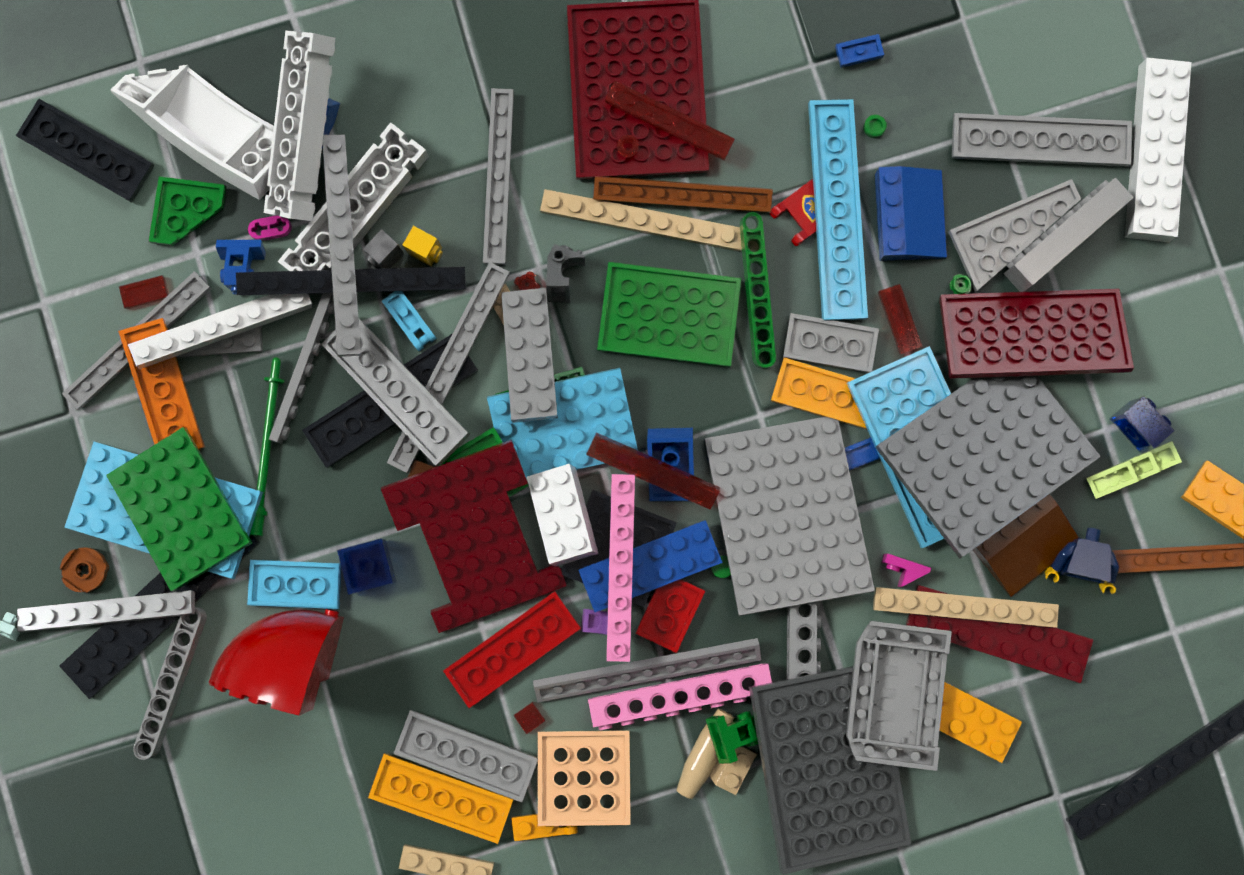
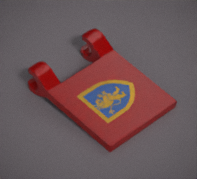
[769,179,816,246]

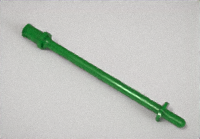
[250,357,285,536]

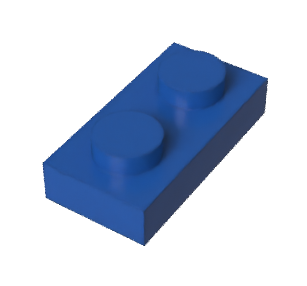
[835,34,884,68]

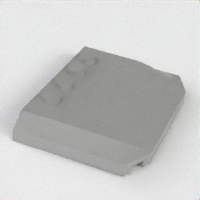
[846,621,952,771]

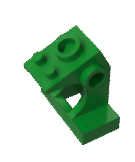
[706,711,758,764]

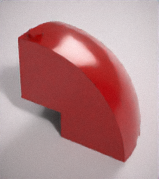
[209,609,344,715]

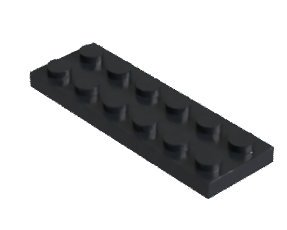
[16,99,154,203]

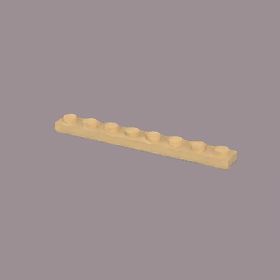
[873,587,1059,628]

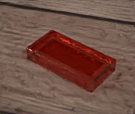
[119,275,169,309]

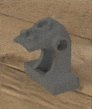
[546,244,585,303]

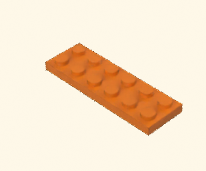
[118,318,205,449]

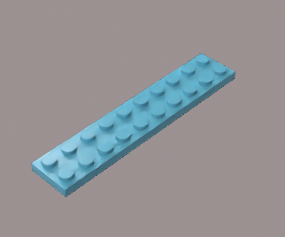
[808,99,868,321]

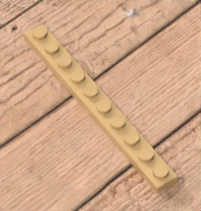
[540,189,758,252]

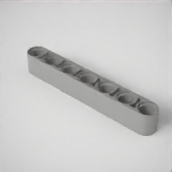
[133,607,207,760]

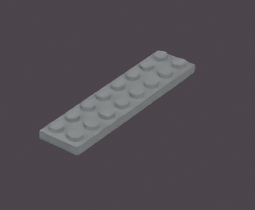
[952,113,1132,167]
[322,317,471,467]

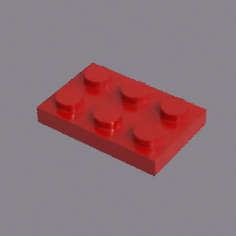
[635,579,705,653]

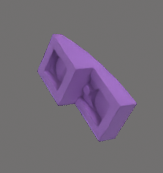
[581,609,608,635]

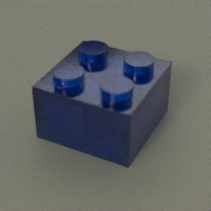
[1110,396,1175,452]
[337,538,397,595]

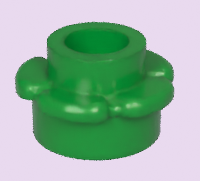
[949,274,971,294]

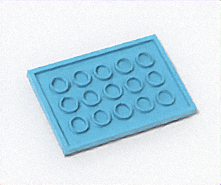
[487,368,639,479]

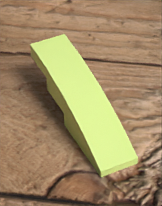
[1086,441,1182,499]

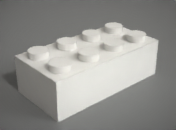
[527,464,598,566]

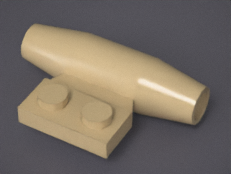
[676,708,757,799]

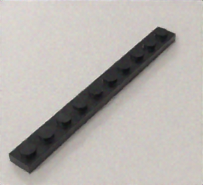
[236,267,466,296]
[1066,700,1244,840]

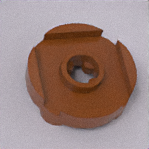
[60,548,109,592]

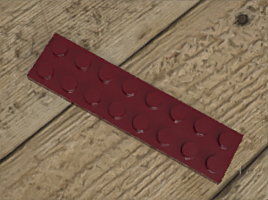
[906,585,1093,683]

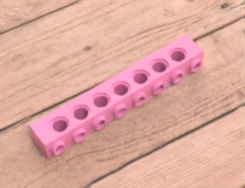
[607,474,635,662]
[588,663,772,730]

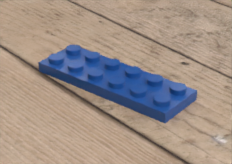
[578,520,722,612]

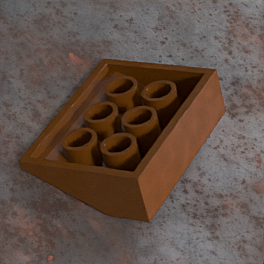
[973,494,1079,597]

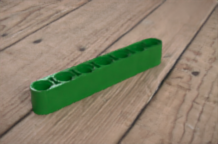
[740,212,776,368]

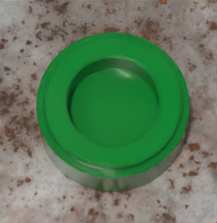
[863,115,887,138]
[711,555,731,578]

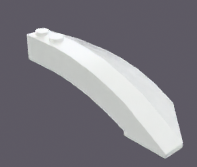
[111,65,274,200]

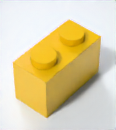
[403,225,443,267]

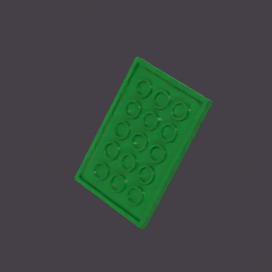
[597,262,741,367]
[106,427,252,592]

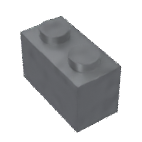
[363,229,404,269]

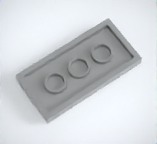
[783,313,879,373]

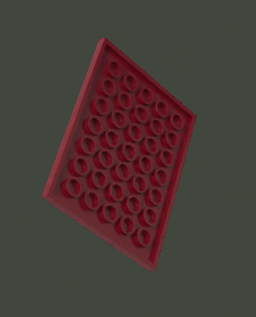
[567,0,709,180]

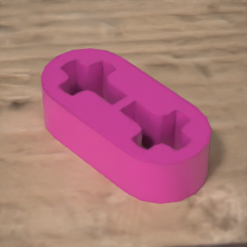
[248,215,292,241]

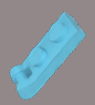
[382,291,437,351]

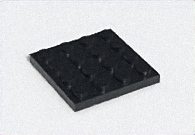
[561,490,677,607]

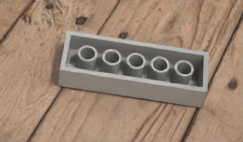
[1004,177,1134,292]

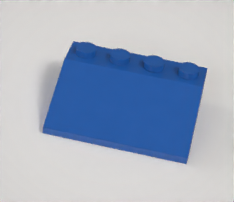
[875,166,947,261]

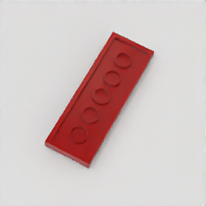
[443,591,581,708]

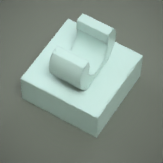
[0,612,20,641]

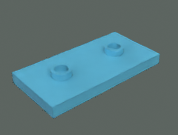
[247,560,342,609]

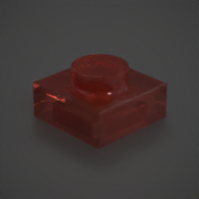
[514,702,546,734]

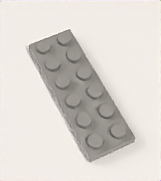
[501,288,558,423]
[394,710,538,802]

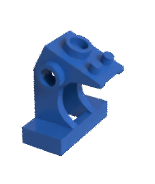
[216,240,266,295]

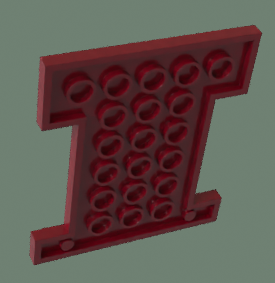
[381,440,567,633]

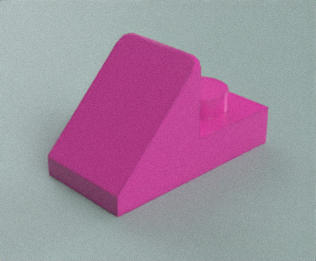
[881,554,931,587]

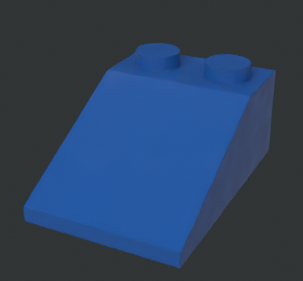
[647,428,695,501]

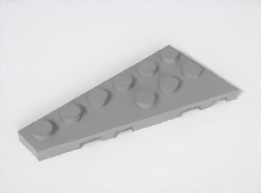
[949,179,1081,292]

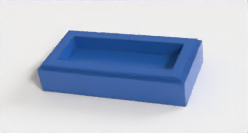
[845,438,880,470]

